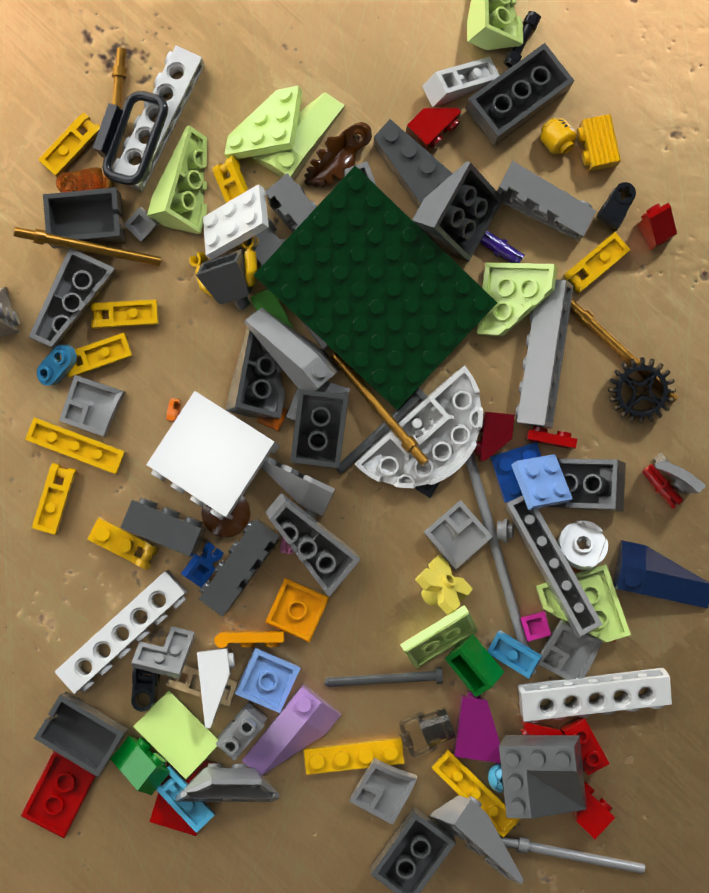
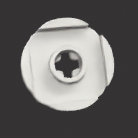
[558,520,608,570]

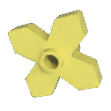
[415,554,473,615]

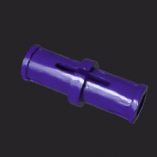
[480,230,525,263]

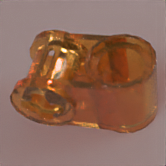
[56,167,105,193]

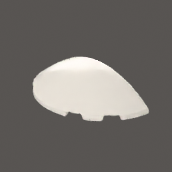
[354,365,483,488]

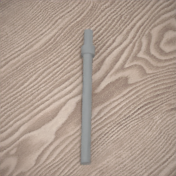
[500,836,645,874]

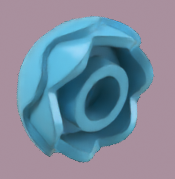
[488,763,504,794]

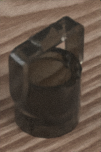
[399,707,456,758]

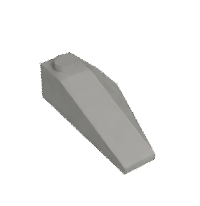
[430,795,524,884]

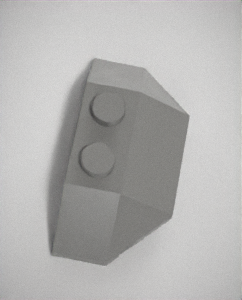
[175,763,279,802]

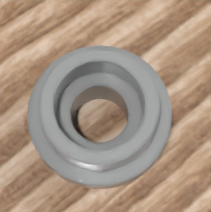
[497,519,514,543]

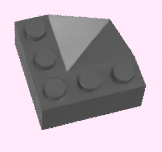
[412,161,504,262]
[499,735,587,819]

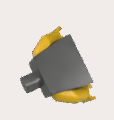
[189,235,259,310]

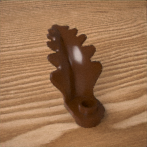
[304,122,372,187]

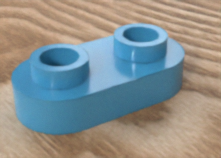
[37,345,77,386]

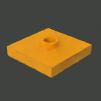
[265,577,330,643]

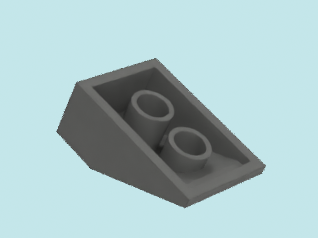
[290,388,349,468]
[547,459,626,512]

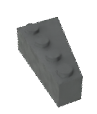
[374,119,453,208]
[199,519,282,617]

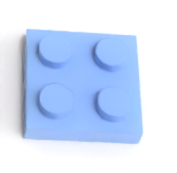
[511,454,573,510]
[234,647,300,713]

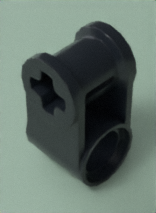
[595,182,636,232]
[131,668,160,712]

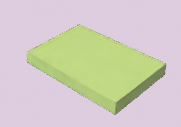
[400,605,478,668]
[133,691,218,779]

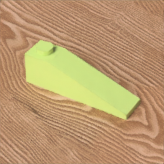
[467,0,523,50]
[252,93,345,180]
[147,125,207,234]

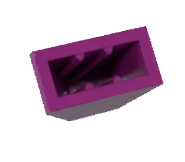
[453,691,501,763]

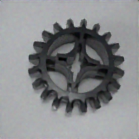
[608,357,676,423]

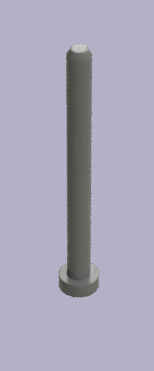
[336,387,427,474]
[325,667,443,687]

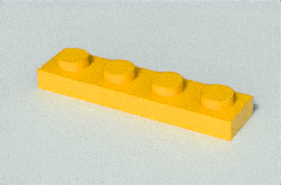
[25,417,126,474]
[304,737,404,775]
[431,749,520,838]

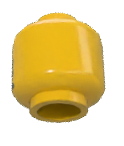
[540,118,576,155]

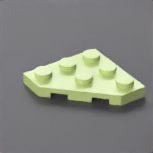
[224,85,302,159]
[477,262,558,337]
[536,564,631,643]

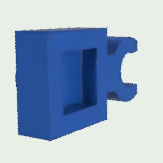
[181,542,224,588]

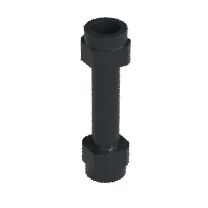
[504,11,541,68]

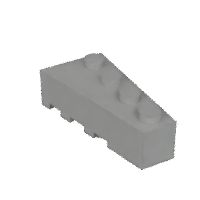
[497,161,596,242]
[265,173,317,232]
[29,248,117,349]
[266,493,361,597]

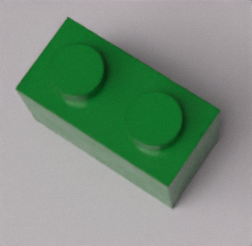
[444,634,504,697]
[110,736,170,795]

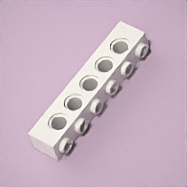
[112,45,205,192]
[55,570,188,694]
[518,668,672,723]

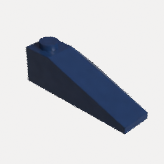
[613,540,709,608]

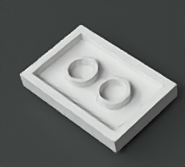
[203,184,269,259]

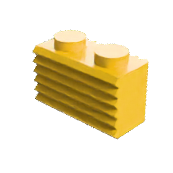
[577,114,621,172]

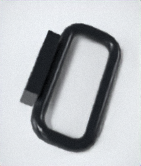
[93,91,169,186]

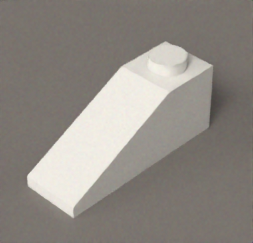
[422,57,500,108]
[197,648,235,729]

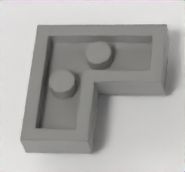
[131,626,195,679]

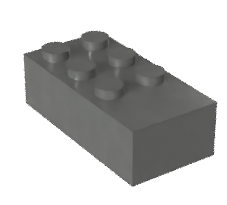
[465,43,575,146]

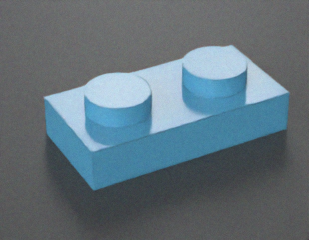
[488,630,542,679]

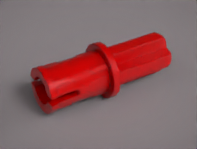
[642,464,684,509]

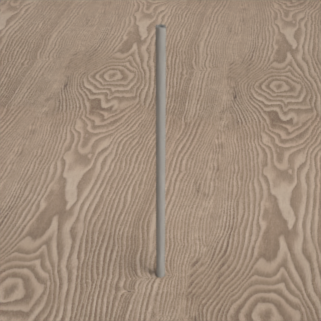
[466,452,537,674]

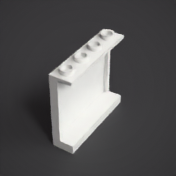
[146,391,280,520]

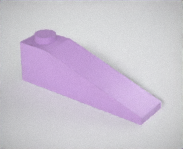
[242,683,341,775]

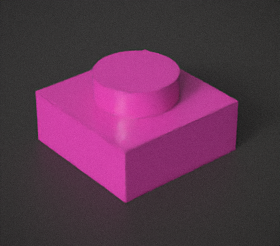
[521,611,551,642]

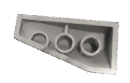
[244,308,340,390]
[261,457,336,518]

